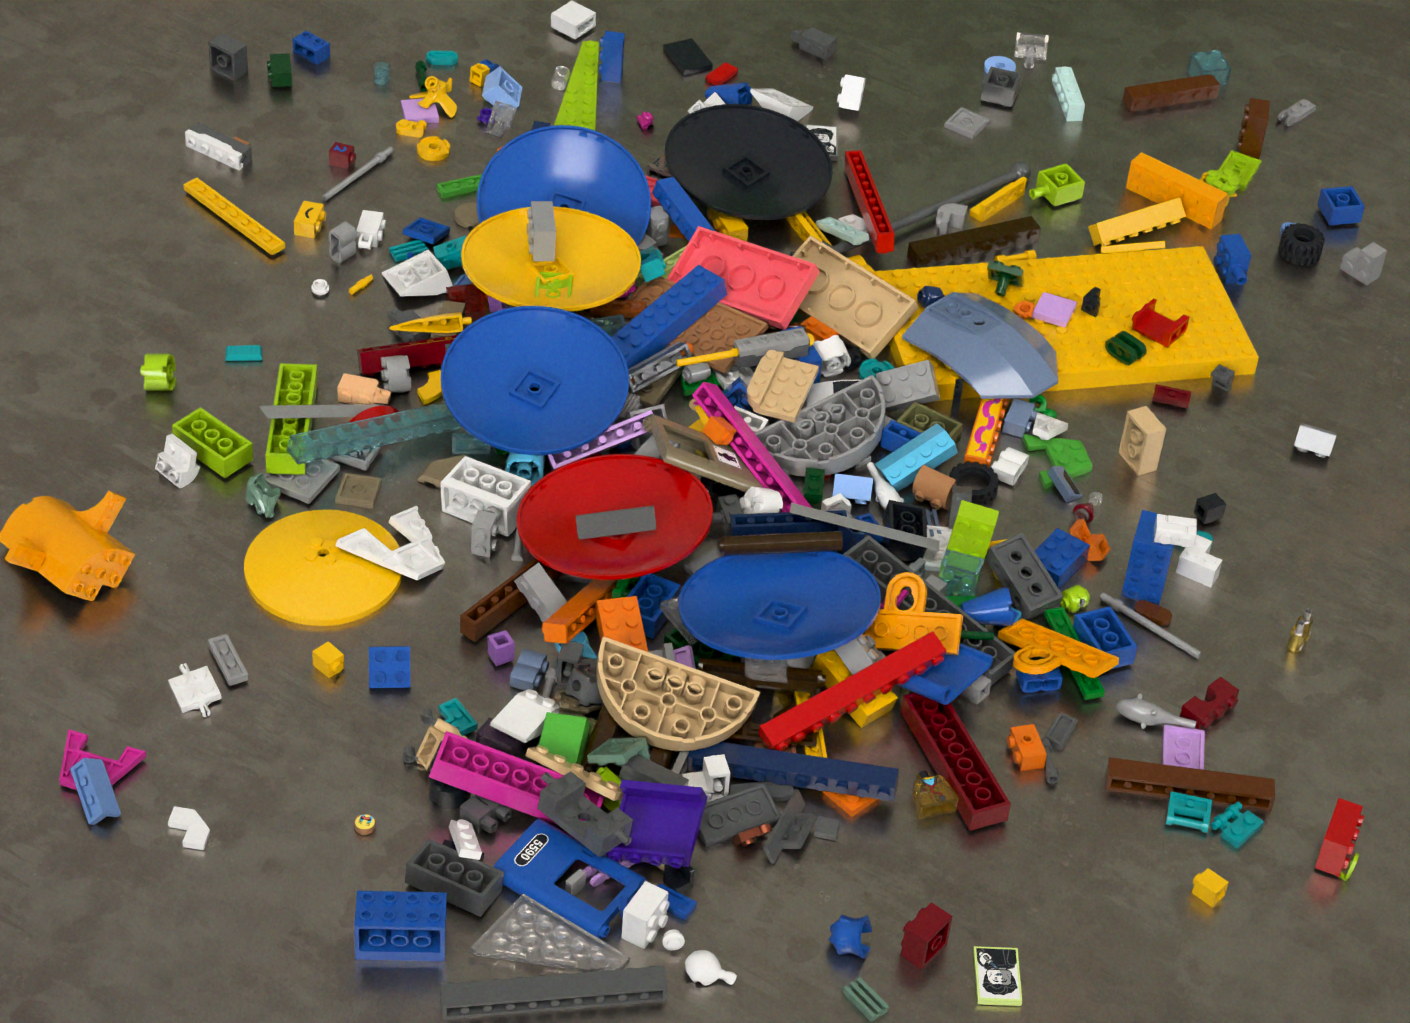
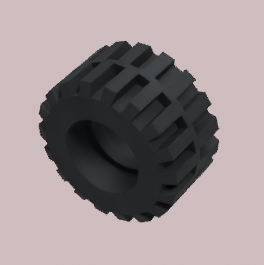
[1278,223,1325,266]

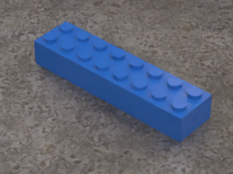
[611,265,727,369]

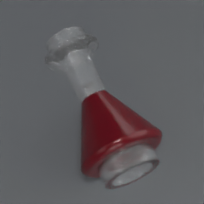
[1073,492,1103,524]

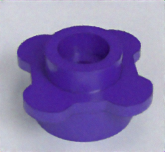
[477,108,496,123]

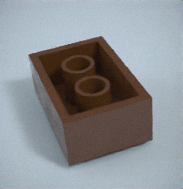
[1237,98,1270,159]

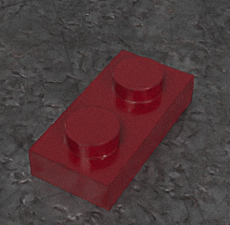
[1152,384,1191,408]

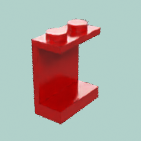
[1132,298,1190,348]

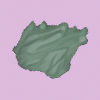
[246,473,281,518]

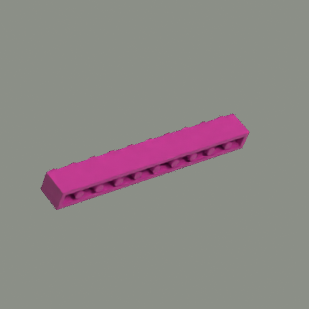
[692,382,812,513]

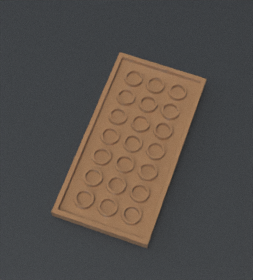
[613,277,768,374]

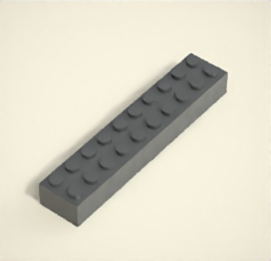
[843,535,1015,686]

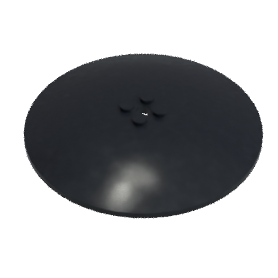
[664,104,833,220]

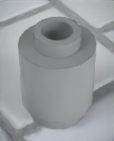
[682,362,711,384]

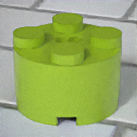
[140,353,176,391]

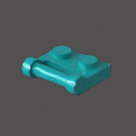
[1165,791,1212,833]

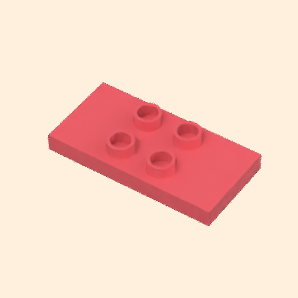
[667,226,820,330]

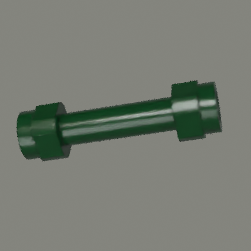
[415,60,427,91]

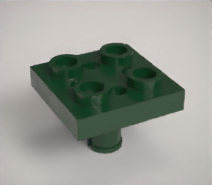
[987,261,1024,296]

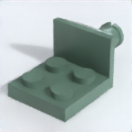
[587,737,652,767]

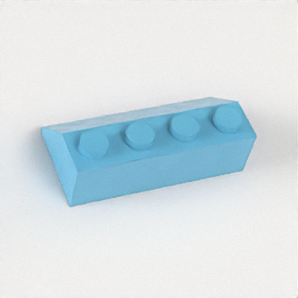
[875,424,958,492]

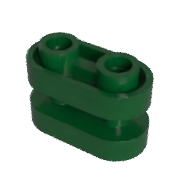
[1105,331,1147,365]

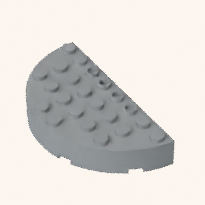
[754,375,885,476]

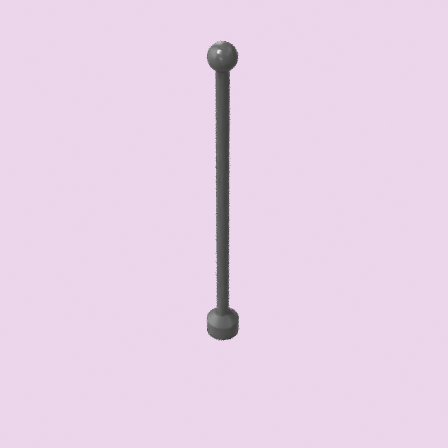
[822,162,1031,254]

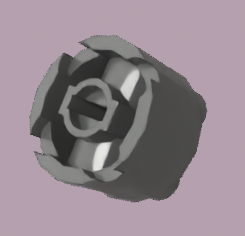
[565,663,603,706]

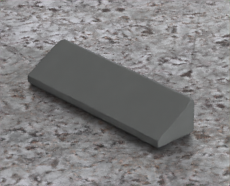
[575,506,656,539]

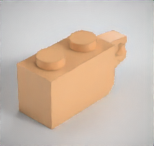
[337,373,391,404]

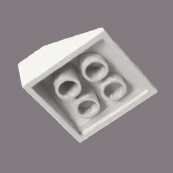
[750,88,813,121]
[382,250,453,296]

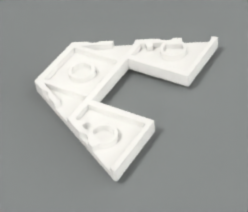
[335,506,445,580]

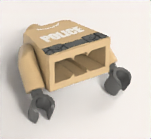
[403,708,467,770]

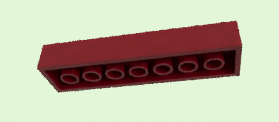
[901,693,1011,831]

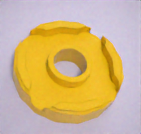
[417,136,450,161]

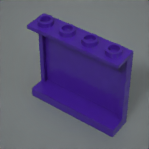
[606,780,708,868]

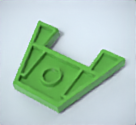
[1022,434,1093,489]

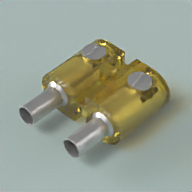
[1287,608,1313,654]

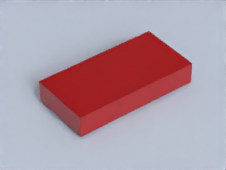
[705,62,738,86]

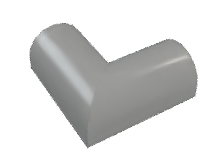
[332,436,383,471]

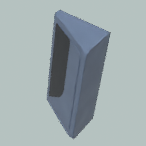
[1047,466,1083,503]

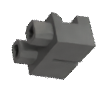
[460,795,512,834]

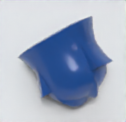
[829,915,872,959]

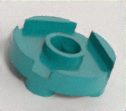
[858,359,894,380]

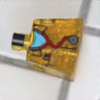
[912,771,959,819]

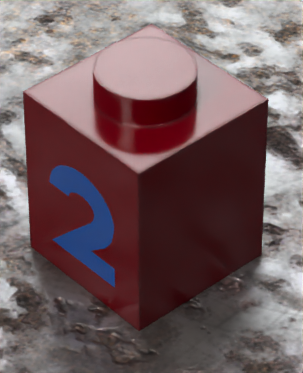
[329,142,356,169]

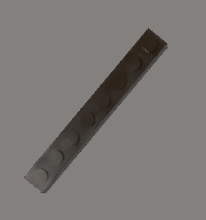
[907,216,1041,268]

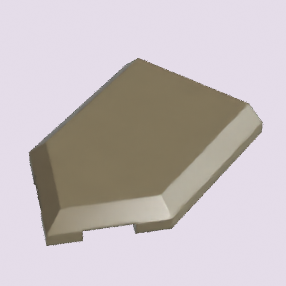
[418,454,468,488]
[555,689,602,715]

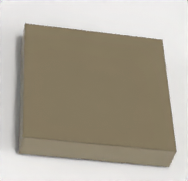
[335,473,382,509]

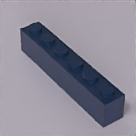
[730,510,847,536]

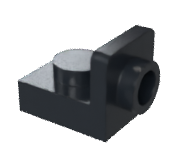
[1081,287,1101,317]
[844,344,862,370]

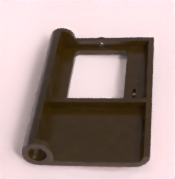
[698,657,826,747]

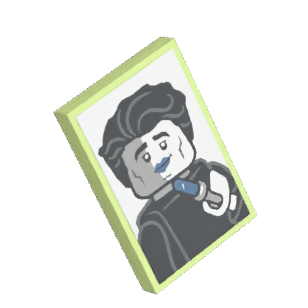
[973,946,1022,1006]

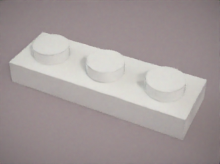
[449,819,482,860]

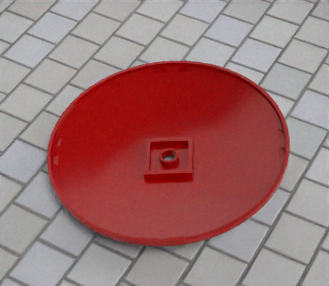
[517,454,713,580]

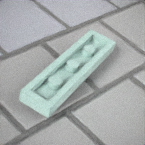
[816,217,869,245]

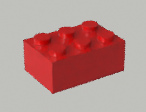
[1315,798,1364,876]

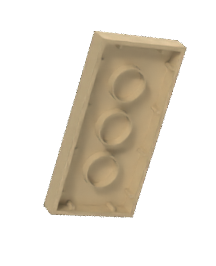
[792,235,919,359]

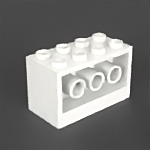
[440,456,531,537]

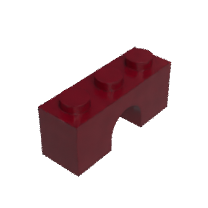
[1179,677,1239,730]

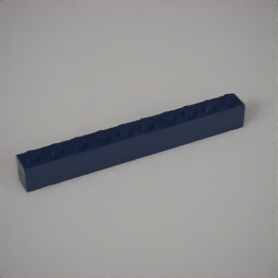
[688,742,899,801]

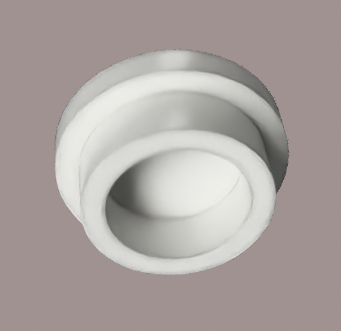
[311,279,329,295]
[662,929,685,951]

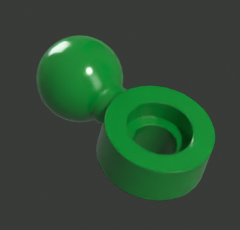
[1029,395,1057,419]

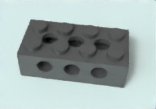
[985,533,1063,620]

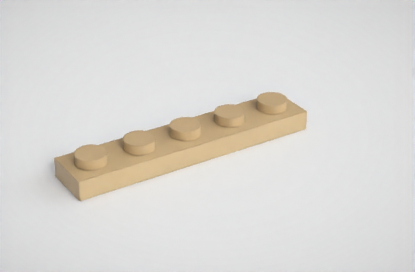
[525,745,623,801]

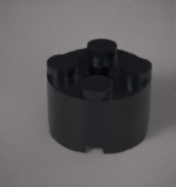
[429,769,471,810]

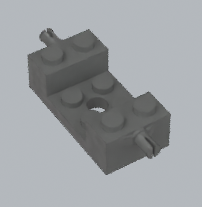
[537,771,633,857]

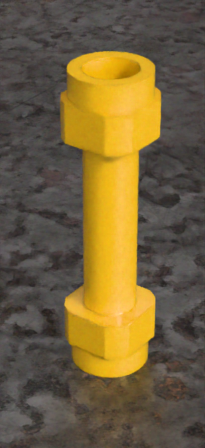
[994,250,1036,262]

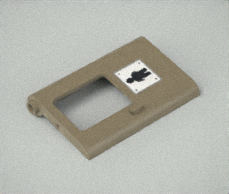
[643,414,762,492]

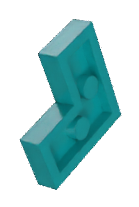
[438,698,478,736]

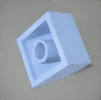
[482,66,522,108]
[833,474,873,505]

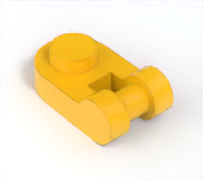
[396,119,427,138]

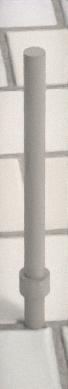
[322,147,394,201]
[1100,592,1202,659]

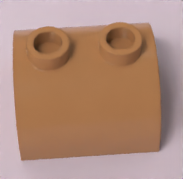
[912,465,956,510]

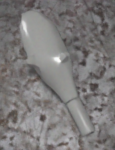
[1116,693,1196,729]

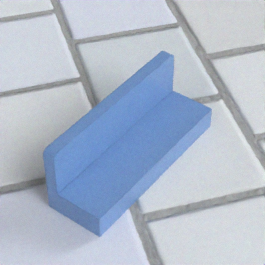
[70,758,121,825]

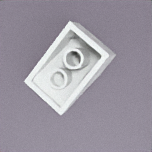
[490,689,561,743]

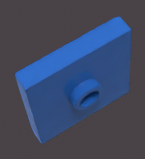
[403,217,450,244]

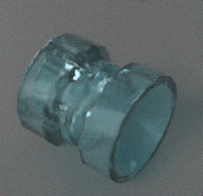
[374,62,390,85]

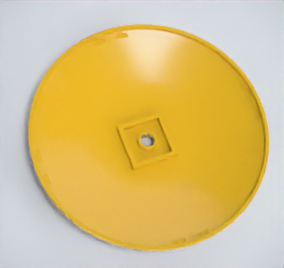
[461,206,641,312]

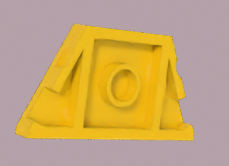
[1101,241,1165,254]

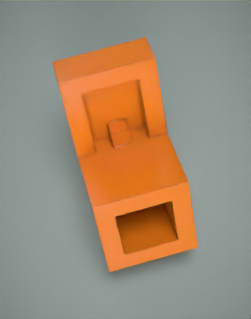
[1069,519,1111,561]

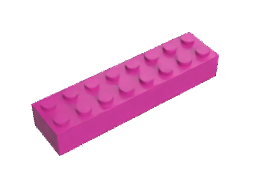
[429,731,604,825]

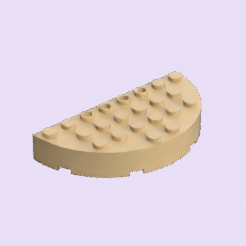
[596,636,760,751]

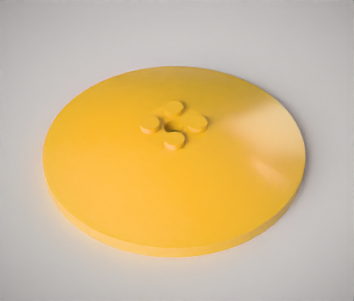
[244,509,402,626]

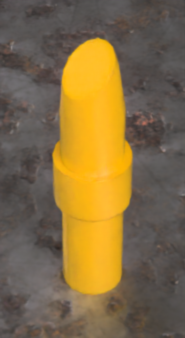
[348,274,373,295]

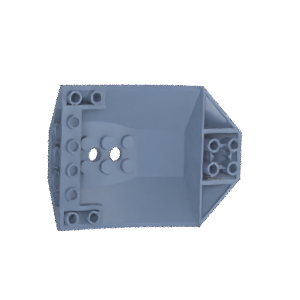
[902,292,1058,399]

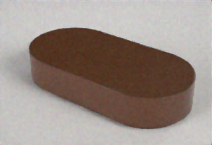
[1134,600,1172,626]

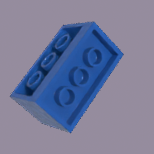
[1121,510,1174,605]
[354,891,447,961]

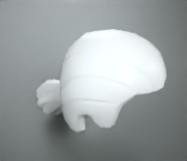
[685,950,737,986]

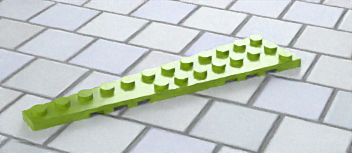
[554,40,599,130]

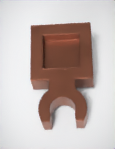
[732,823,772,847]

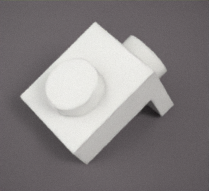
[821,493,851,513]

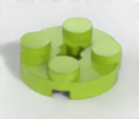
[1205,169,1240,196]

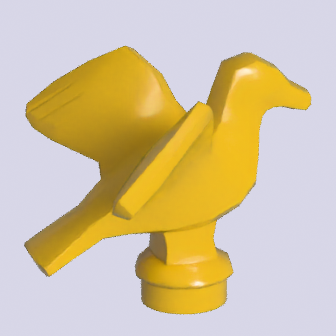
[409,76,457,118]

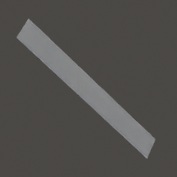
[259,404,388,419]
[790,503,940,551]

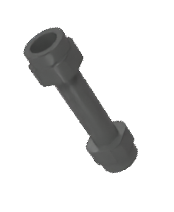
[1041,738,1060,784]

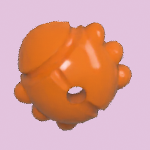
[1014,301,1035,319]

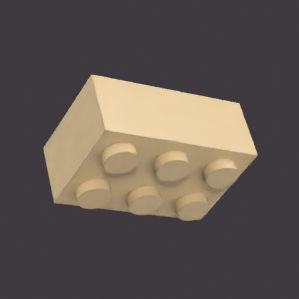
[1119,406,1166,476]

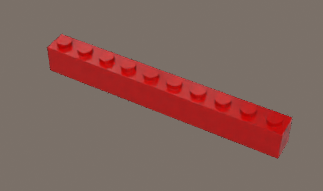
[845,150,894,253]
[758,631,947,751]

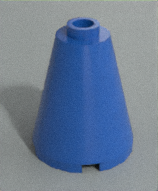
[705,82,753,105]
[960,587,1014,626]

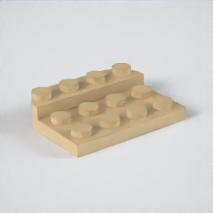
[747,350,819,423]

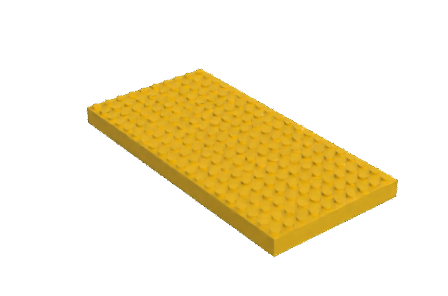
[871,246,1259,401]

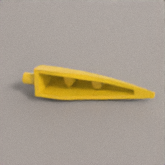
[389,312,472,333]

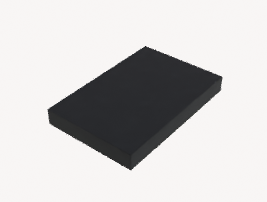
[663,38,713,75]

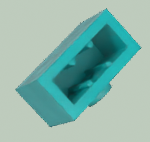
[433,235,467,270]

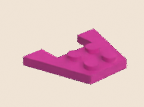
[59,729,146,790]

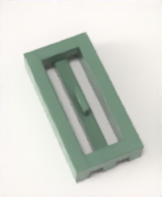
[842,977,889,1022]

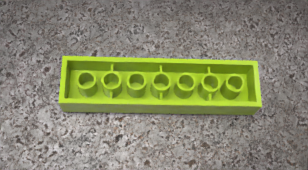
[265,363,318,475]

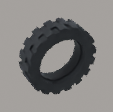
[949,461,999,505]

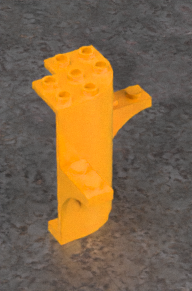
[0,490,136,601]

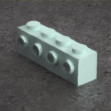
[1052,66,1085,121]

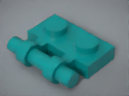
[1210,802,1264,849]

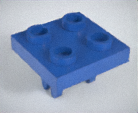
[369,646,410,688]

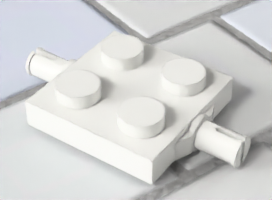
[168,663,222,717]

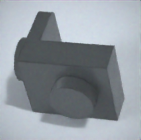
[1210,364,1235,392]

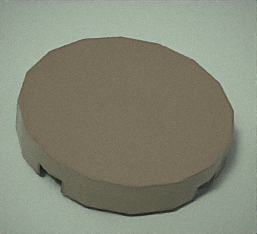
[454,202,480,228]

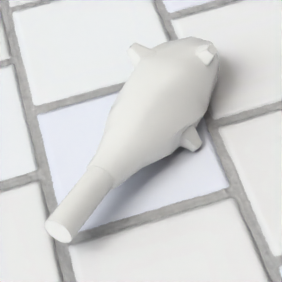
[867,462,904,511]

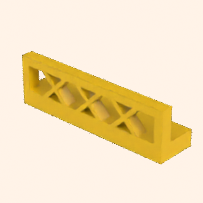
[969,176,1027,222]
[786,211,832,246]

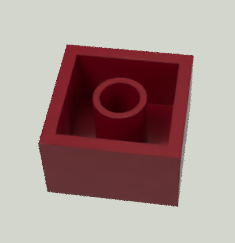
[900,902,953,970]

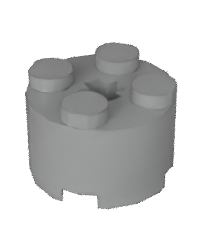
[381,355,411,393]

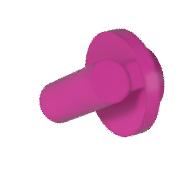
[637,111,654,130]

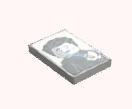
[805,124,838,161]

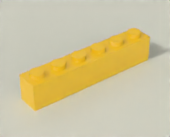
[1088,197,1186,247]

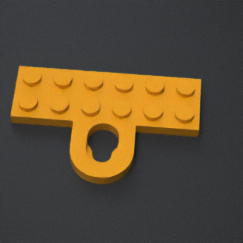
[862,572,963,655]
[998,618,1119,678]

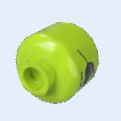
[1060,585,1090,613]

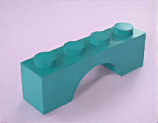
[639,246,667,282]

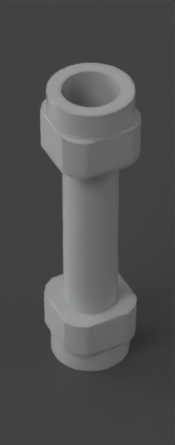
[541,668,557,699]

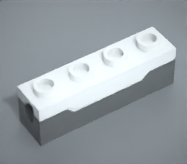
[185,123,252,170]

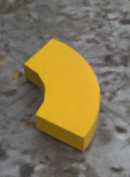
[417,370,442,405]

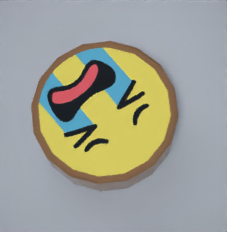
[354,814,376,835]

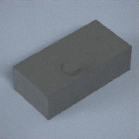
[405,839,504,917]

